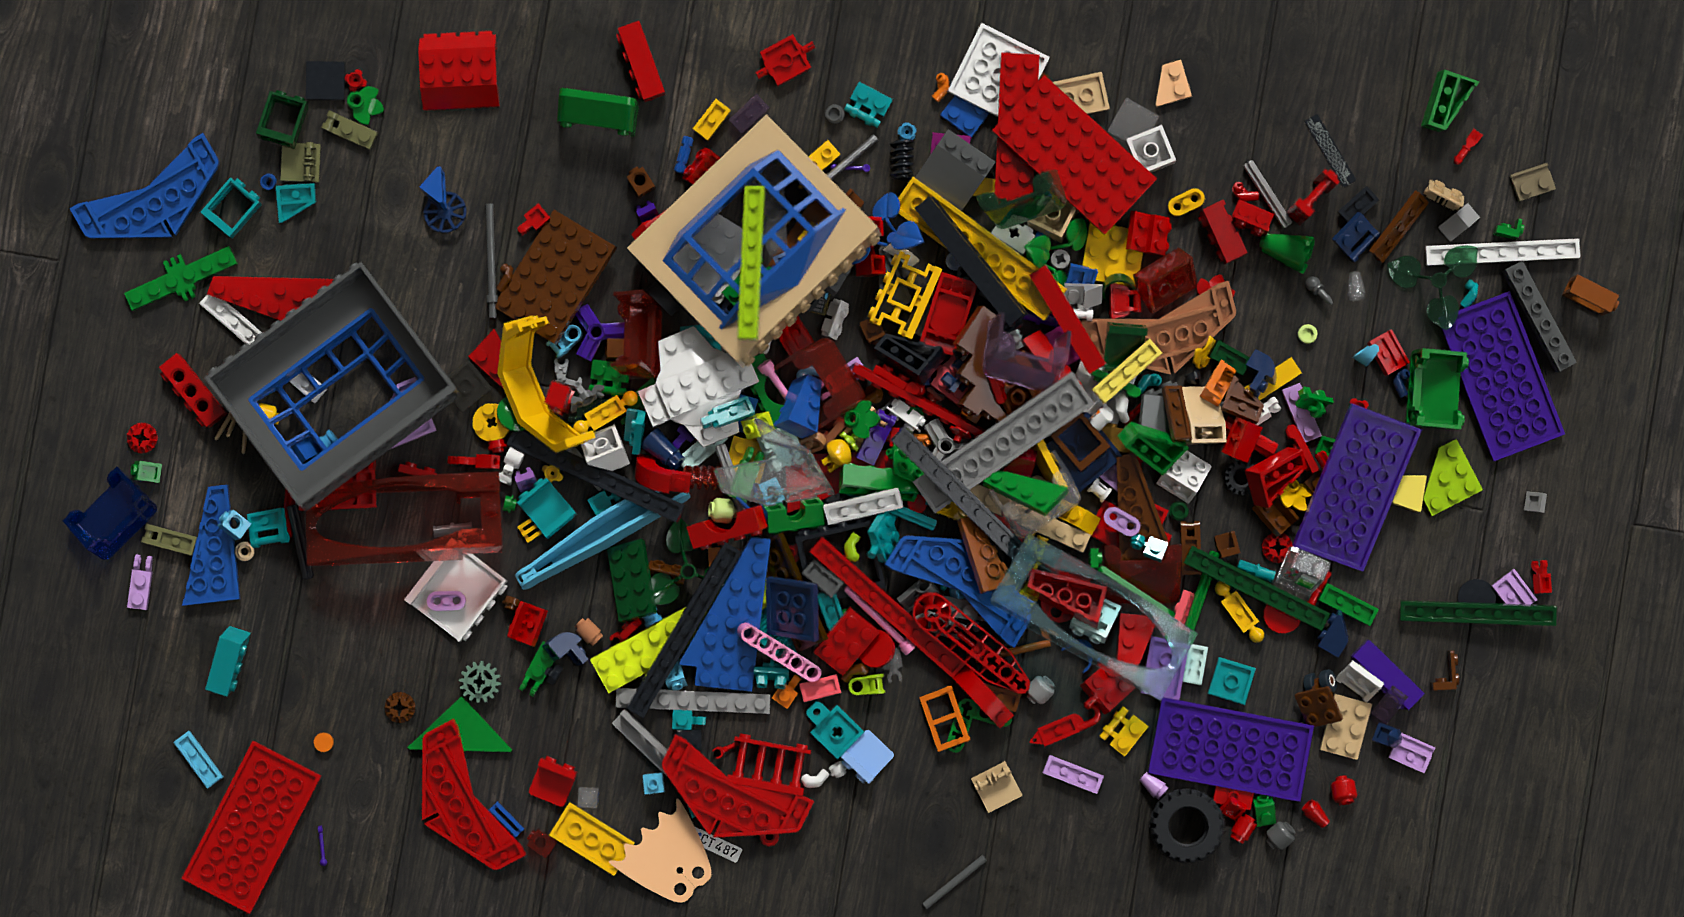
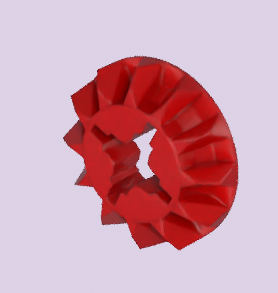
[127,423,158,453]
[1262,533,1293,563]

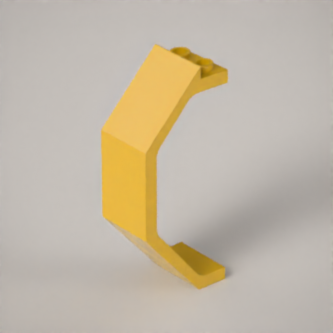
[497,316,596,453]

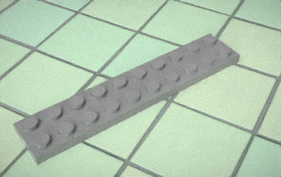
[913,372,1094,513]

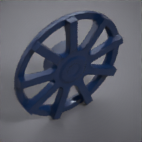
[424,191,467,233]

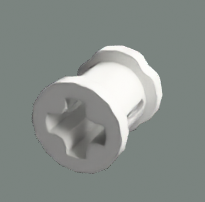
[1087,478,1112,502]

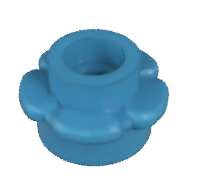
[898,123,916,140]

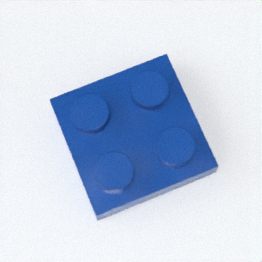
[940,96,989,137]

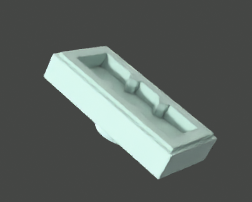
[1183,644,1208,685]

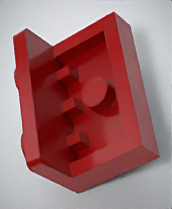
[507,601,548,647]

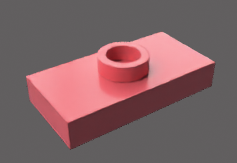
[1171,590,1195,630]
[799,674,841,702]

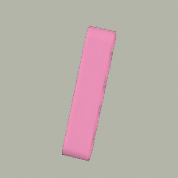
[737,623,821,682]

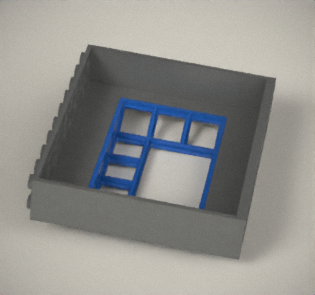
[205,262,462,511]

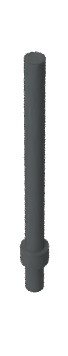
[486,204,498,318]

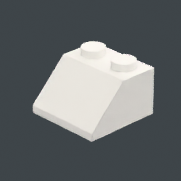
[1126,125,1176,173]
[581,424,630,471]

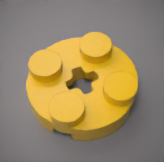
[473,403,510,442]

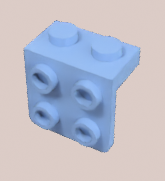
[841,730,894,783]

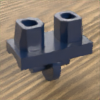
[940,358,970,393]

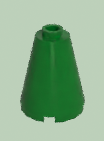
[1259,233,1315,274]

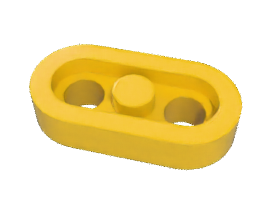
[1168,188,1205,216]

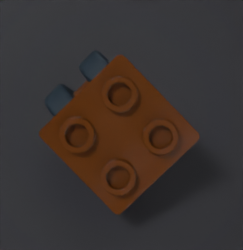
[1295,669,1343,727]

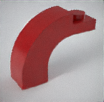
[635,454,692,493]
[953,665,1014,728]

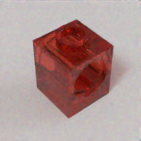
[527,828,558,858]

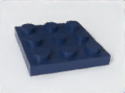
[1046,412,1121,493]
[766,576,819,642]

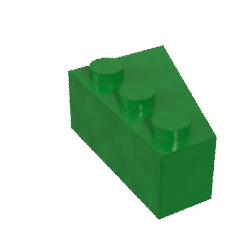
[1117,422,1189,475]

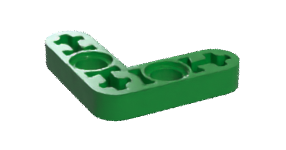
[947,698,1012,753]

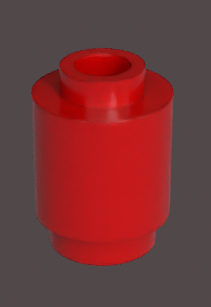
[1230,814,1257,844]

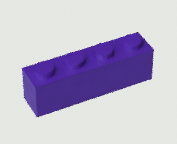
[1351,640,1425,710]

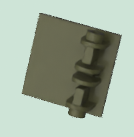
[281,142,321,182]

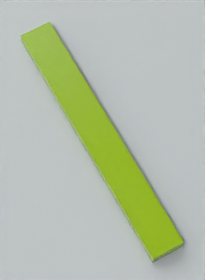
[738,186,765,340]

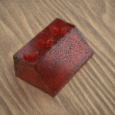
[1133,247,1198,314]

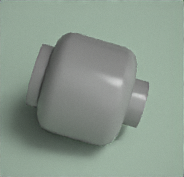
[1027,676,1055,704]

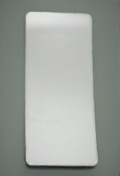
[883,243,919,267]

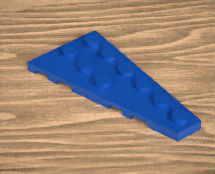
[182,485,241,606]

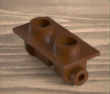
[649,560,685,586]

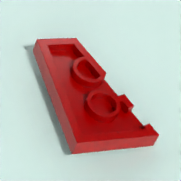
[468,329,504,389]

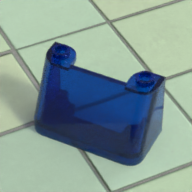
[63,467,157,560]

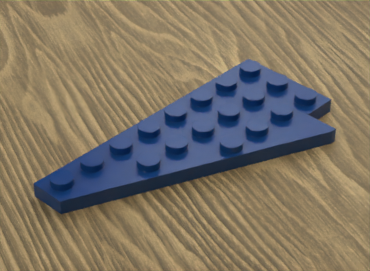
[679,537,770,692]

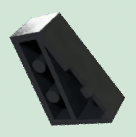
[874,334,946,386]

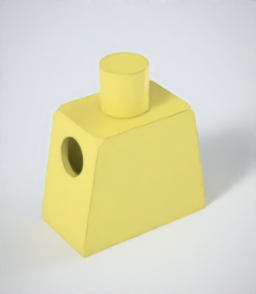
[1391,475,1427,513]

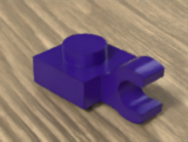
[672,424,695,449]

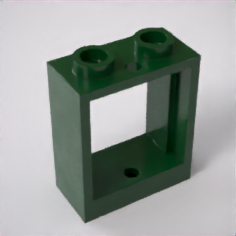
[256,90,309,149]

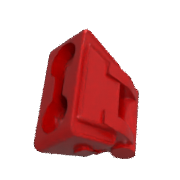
[1109,283,1141,319]

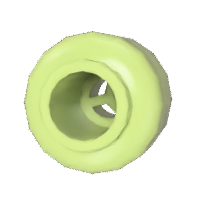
[708,498,737,524]

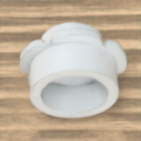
[829,761,847,778]

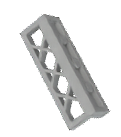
[612,709,667,776]

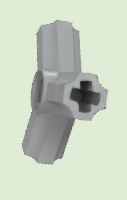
[924,419,972,462]

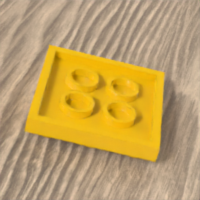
[1082,223,1143,288]

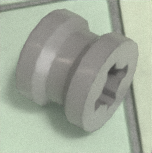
[1050,249,1070,270]

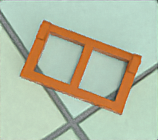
[919,686,971,752]

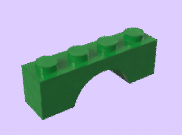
[750,353,784,429]

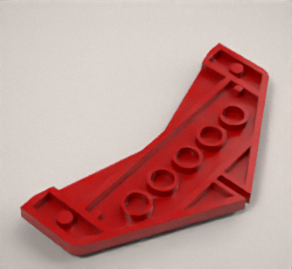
[422,719,526,870]
[661,734,814,838]

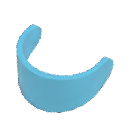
[1352,344,1379,367]

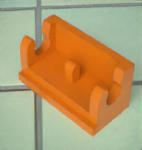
[1200,359,1236,407]

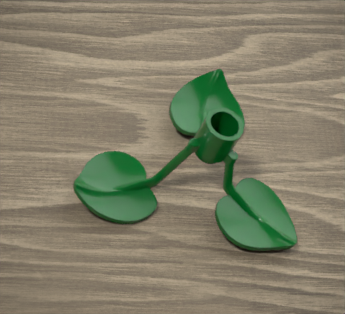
[1024,218,1087,286]

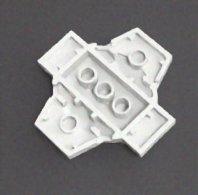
[638,326,759,448]

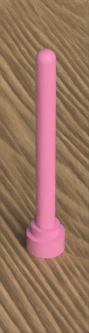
[758,359,788,401]
[844,586,916,655]

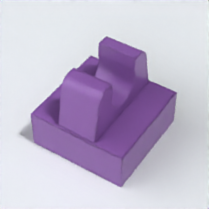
[515,467,537,493]

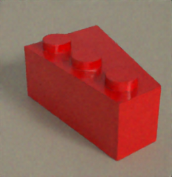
[1198,199,1247,265]
[1245,447,1307,508]
[1115,613,1159,677]

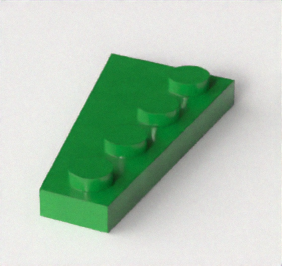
[983,470,1069,517]

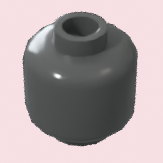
[1266,821,1296,850]

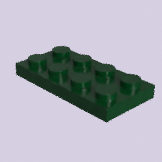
[607,539,657,623]

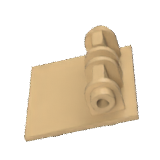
[1423,180,1464,211]
[971,761,1023,813]

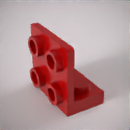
[1231,199,1274,237]

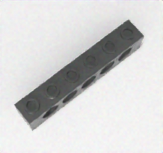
[1502,261,1577,373]

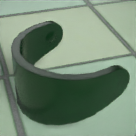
[1102,273,1136,302]

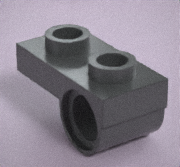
[897,579,939,613]

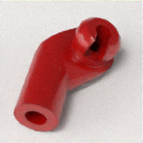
[1232,182,1259,201]

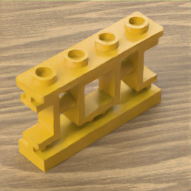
[867,251,942,341]

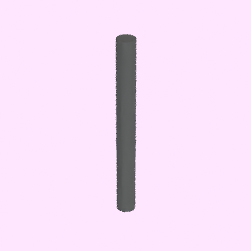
[923,855,987,909]

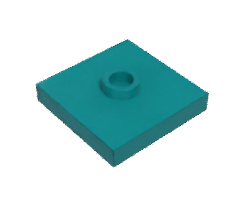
[1207,657,1256,705]

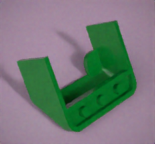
[557,88,639,136]

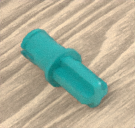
[1237,560,1276,583]

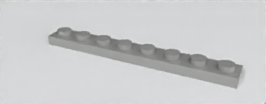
[616,688,771,714]

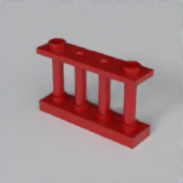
[1286,169,1340,225]
[728,733,811,796]

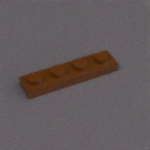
[1369,190,1429,263]

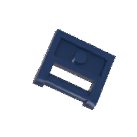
[1332,212,1381,263]

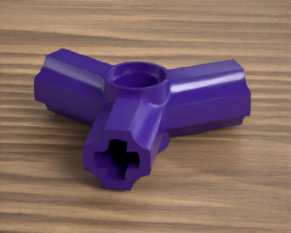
[576,304,626,361]

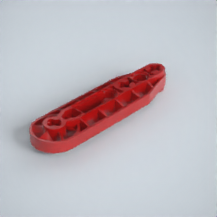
[912,592,1030,694]

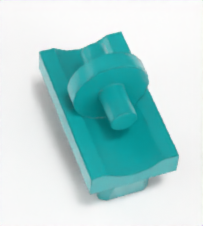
[754,658,790,689]

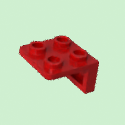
[529,756,578,807]

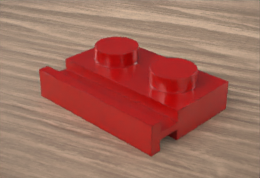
[778,316,815,358]
[1367,329,1410,376]

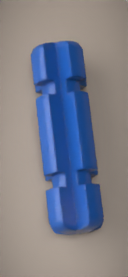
[674,136,693,174]

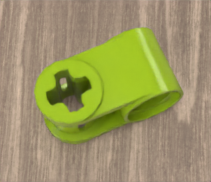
[848,674,886,695]

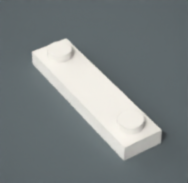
[823,488,903,525]

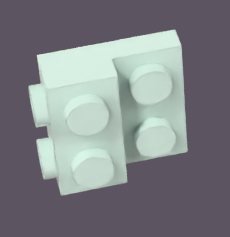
[1069,599,1121,644]

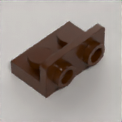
[1252,496,1299,538]

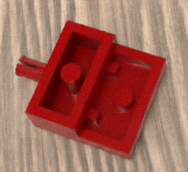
[1080,659,1136,715]

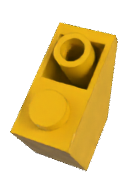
[1053,499,1101,535]

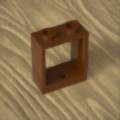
[1051,413,1110,472]

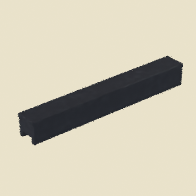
[915,196,1028,327]

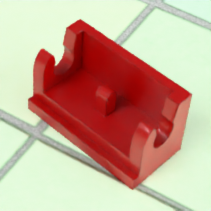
[1221,416,1263,463]

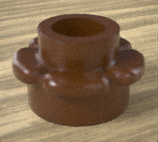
[502,596,520,611]

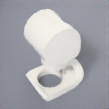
[494,447,525,486]

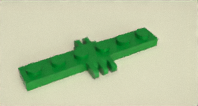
[124,246,238,311]

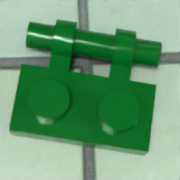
[589,360,630,397]

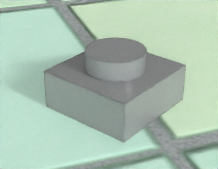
[1524,491,1547,513]

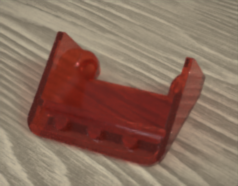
[1102,544,1182,603]

